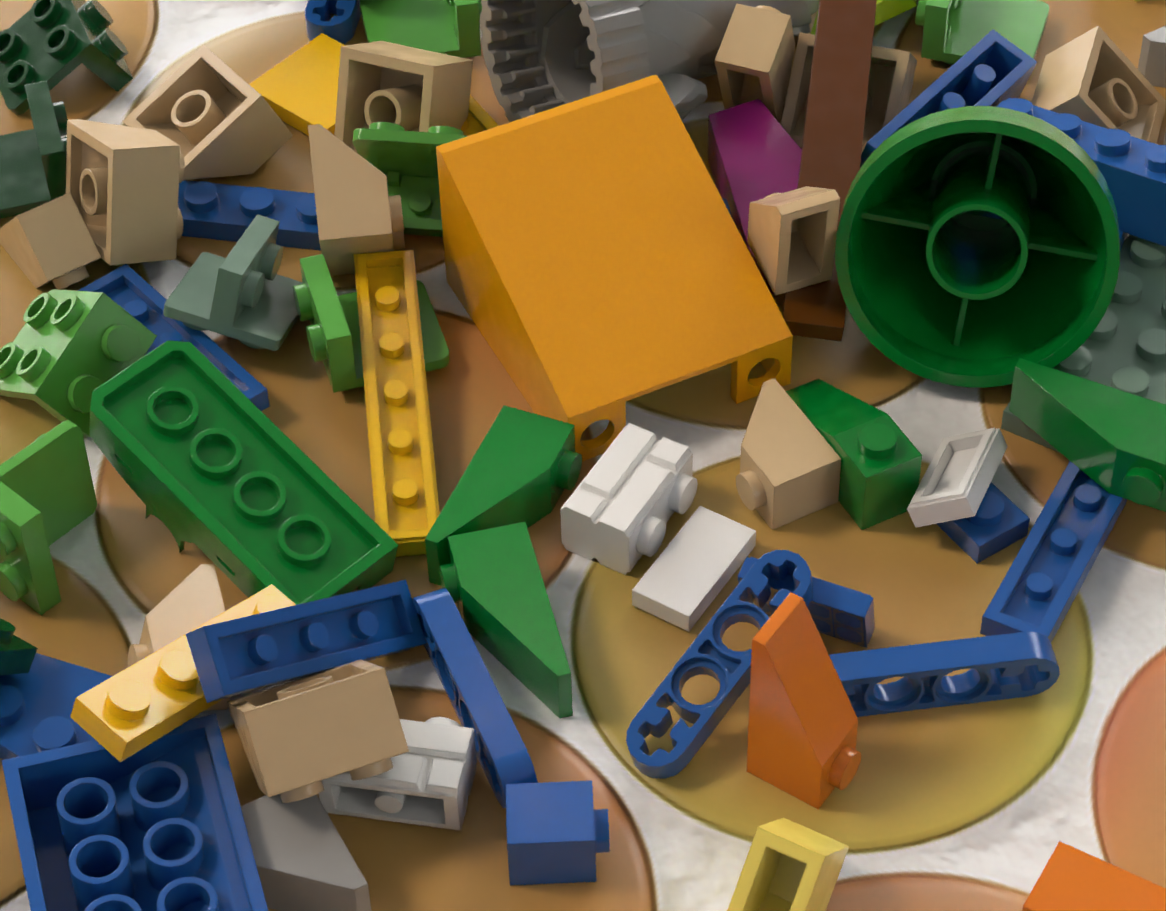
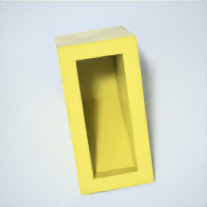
[727,818,849,911]

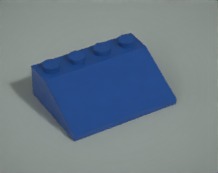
[1,713,268,911]

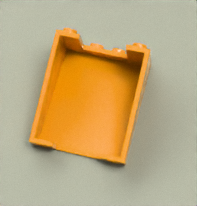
[436,74,793,462]

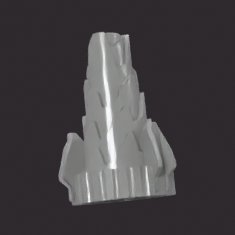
[480,0,819,122]

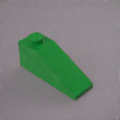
[1009,358,1166,512]
[786,378,922,530]
[425,405,582,586]
[439,522,573,718]

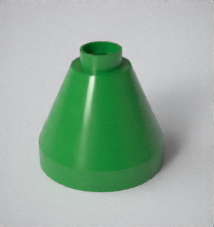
[835,106,1120,388]

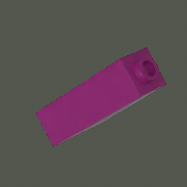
[708,98,802,295]

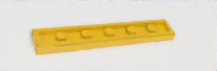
[354,250,440,557]

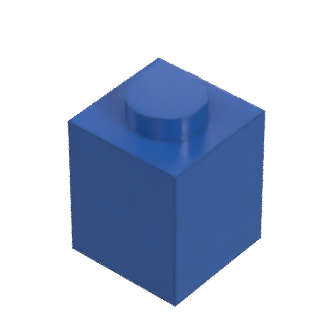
[506,780,610,886]

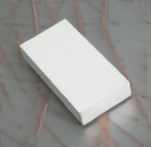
[907,427,1008,528]
[632,506,756,632]

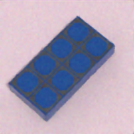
[737,557,875,648]

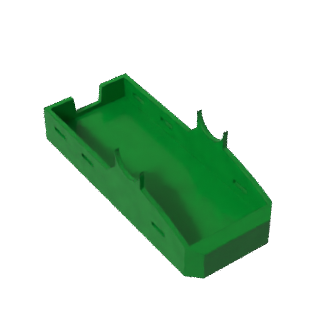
[90,340,398,605]

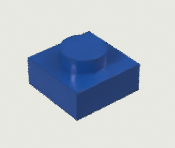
[937,482,1030,564]

